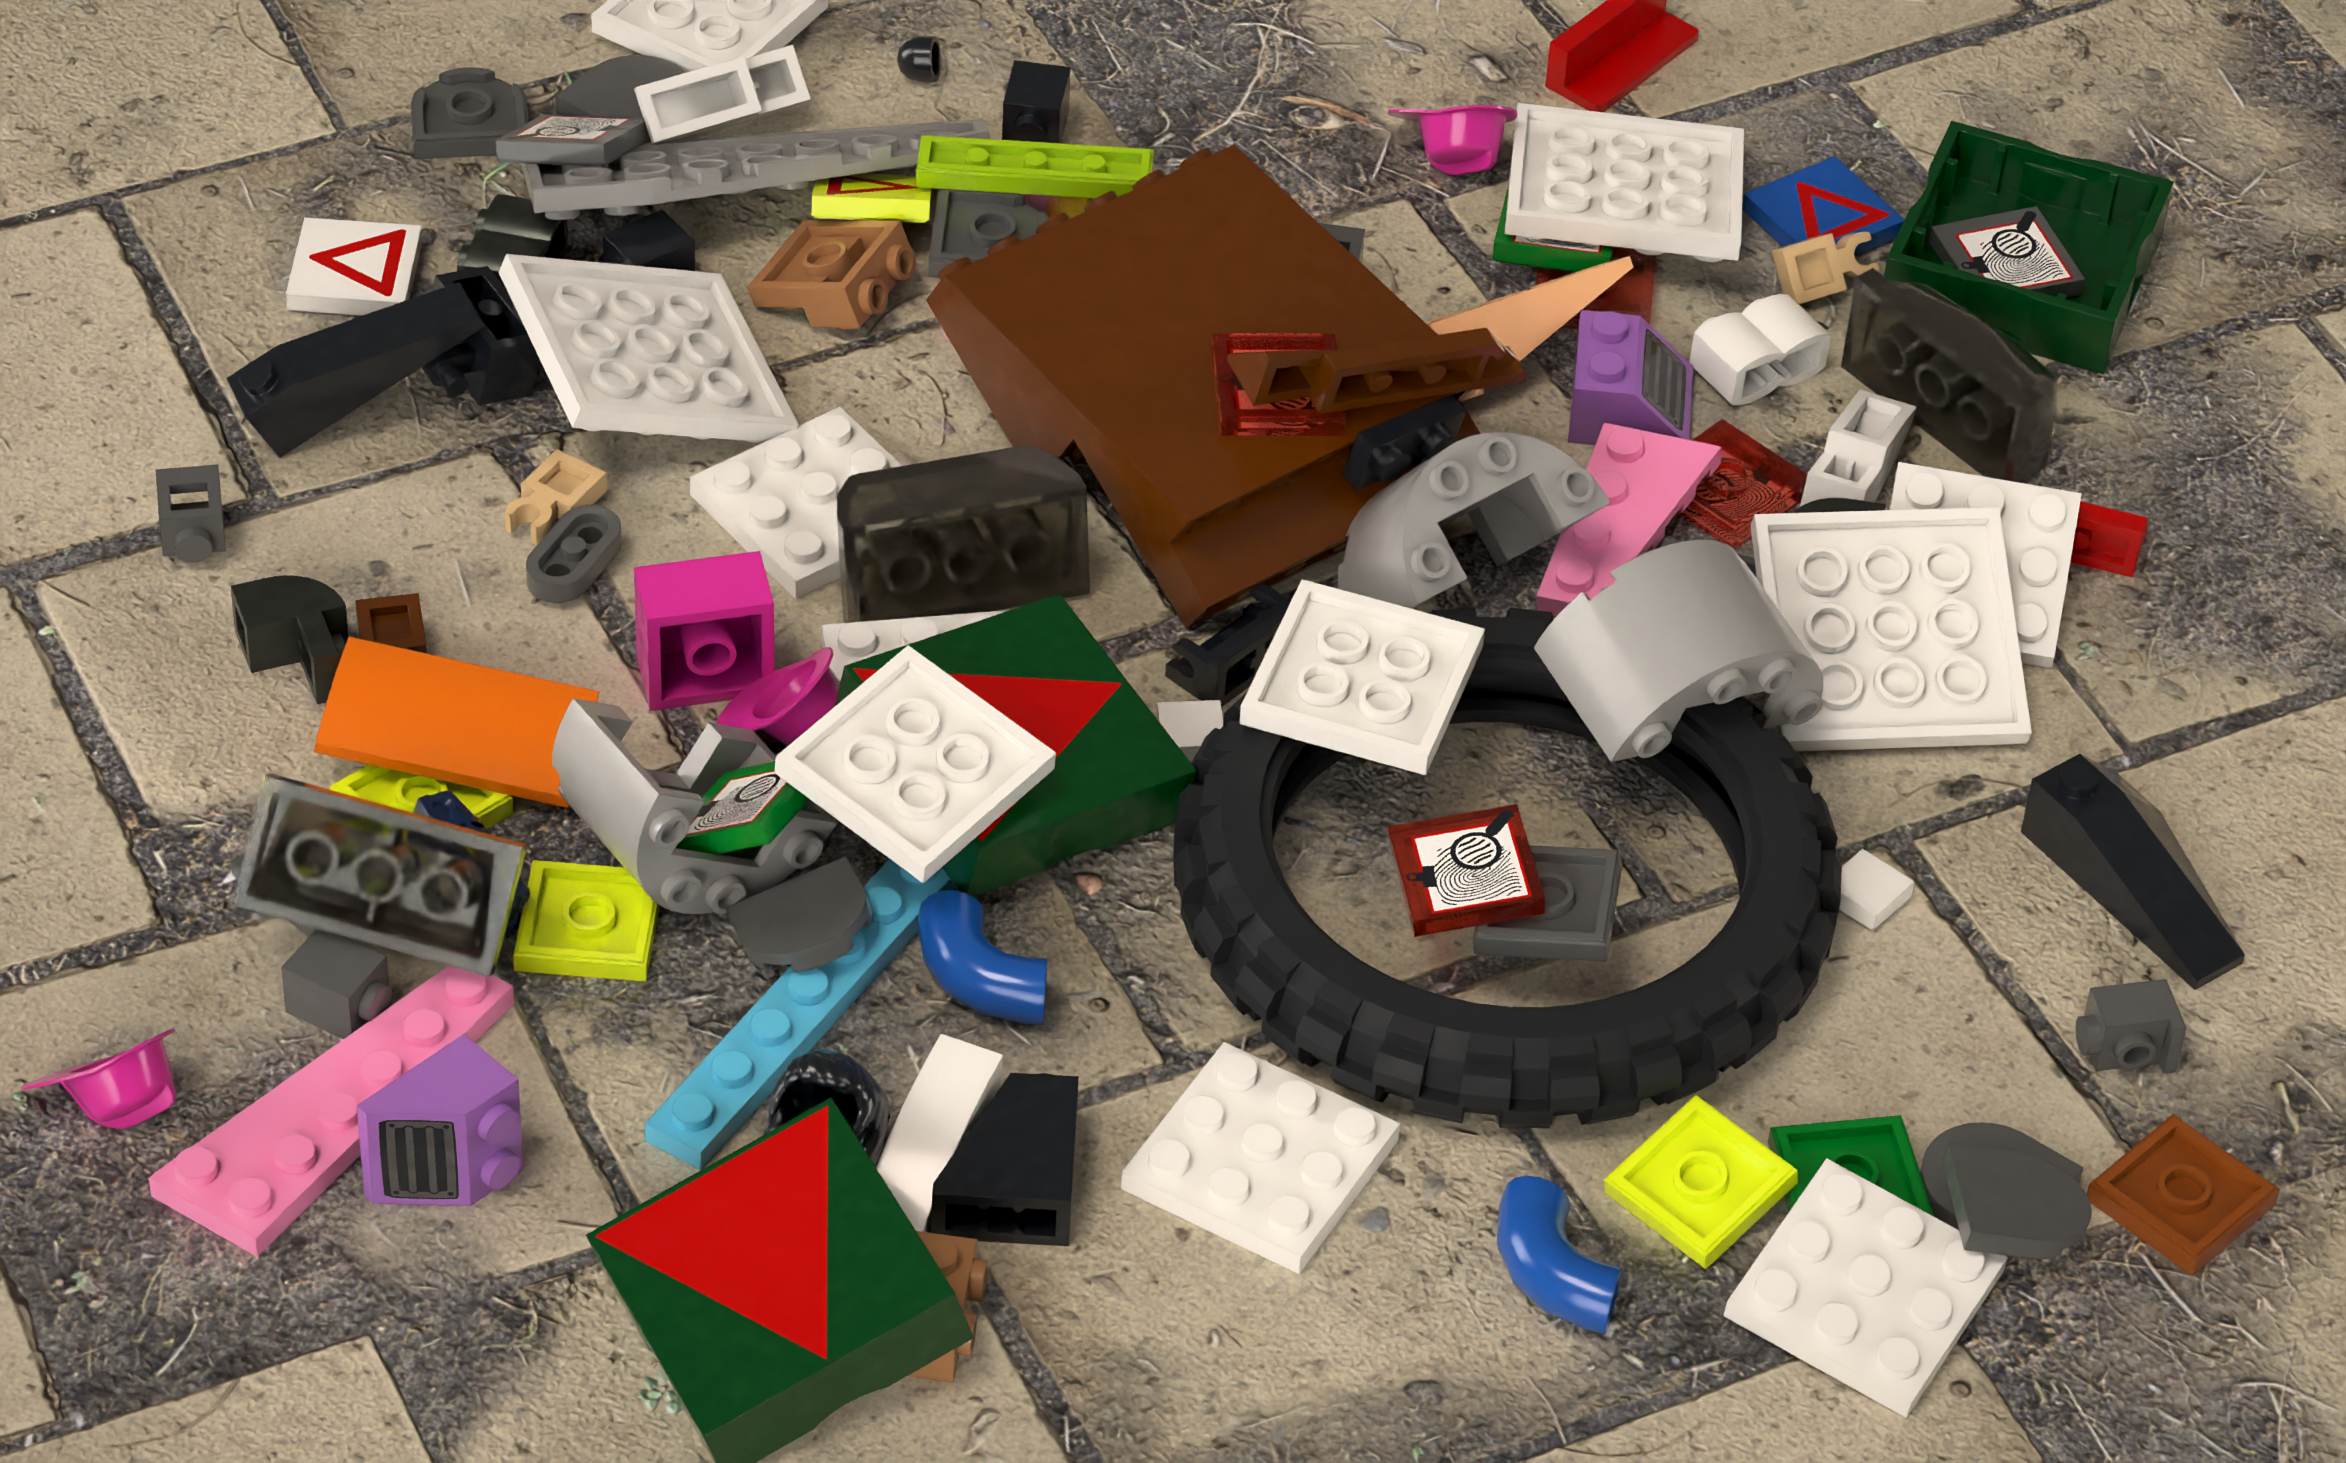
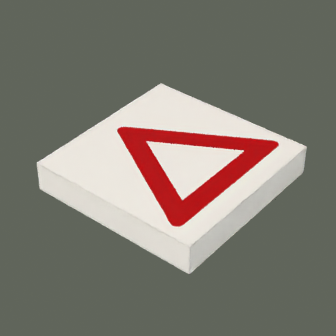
[285,217,423,316]

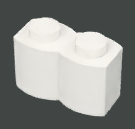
[1689,294,1832,405]

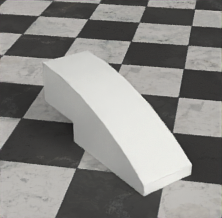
[634,45,811,144]
[1800,389,1916,507]
[876,1034,1003,1233]

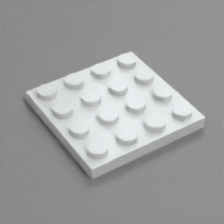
[1504,103,1744,262]
[499,254,799,444]
[1750,507,2032,751]

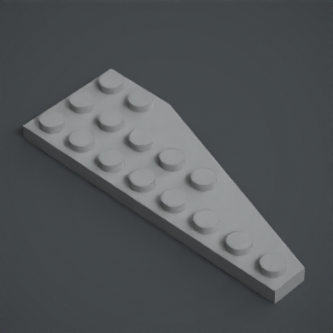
[523,119,990,220]

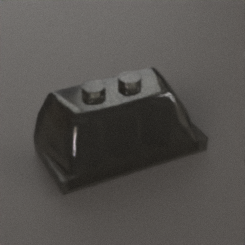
[1841,268,2057,484]
[837,445,1090,623]
[231,773,528,977]

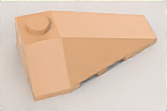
[1425,256,1633,401]

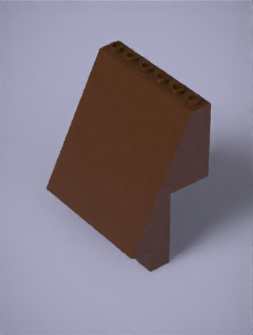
[926,145,1481,629]

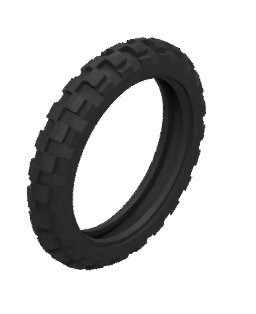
[1173,607,1842,1128]

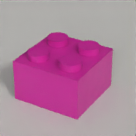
[634,551,775,711]

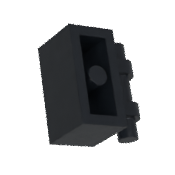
[422,266,540,406]

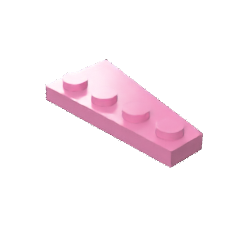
[1536,423,1721,616]

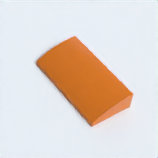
[314,637,600,808]

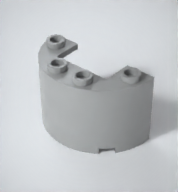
[1338,432,1611,609]
[1534,540,1823,762]
[552,698,837,914]

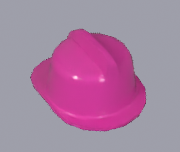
[1388,105,1518,176]
[716,647,840,747]
[21,1028,176,1129]

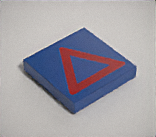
[1742,156,1905,256]

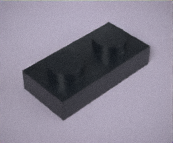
[1342,394,1467,490]

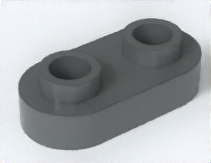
[526,505,622,603]

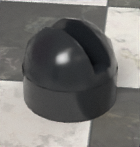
[897,36,941,82]

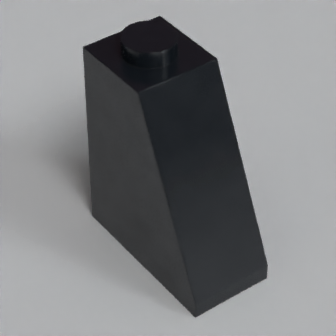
[931,1073,1079,1246]

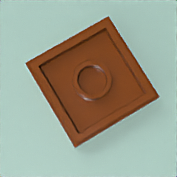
[2087,1114,2280,1276]

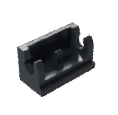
[1165,584,1291,707]

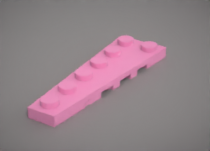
[149,957,514,1257]

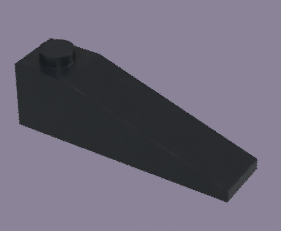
[226,282,485,458]
[2021,754,2245,990]

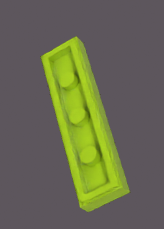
[916,135,1154,198]

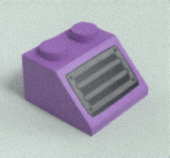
[1568,310,1693,445]
[357,1034,523,1206]

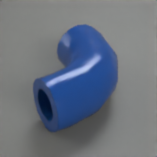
[918,890,1047,1025]
[1497,1176,1622,1335]

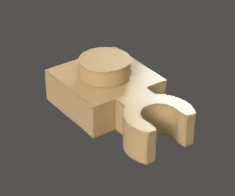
[1771,232,1880,304]
[504,449,608,545]

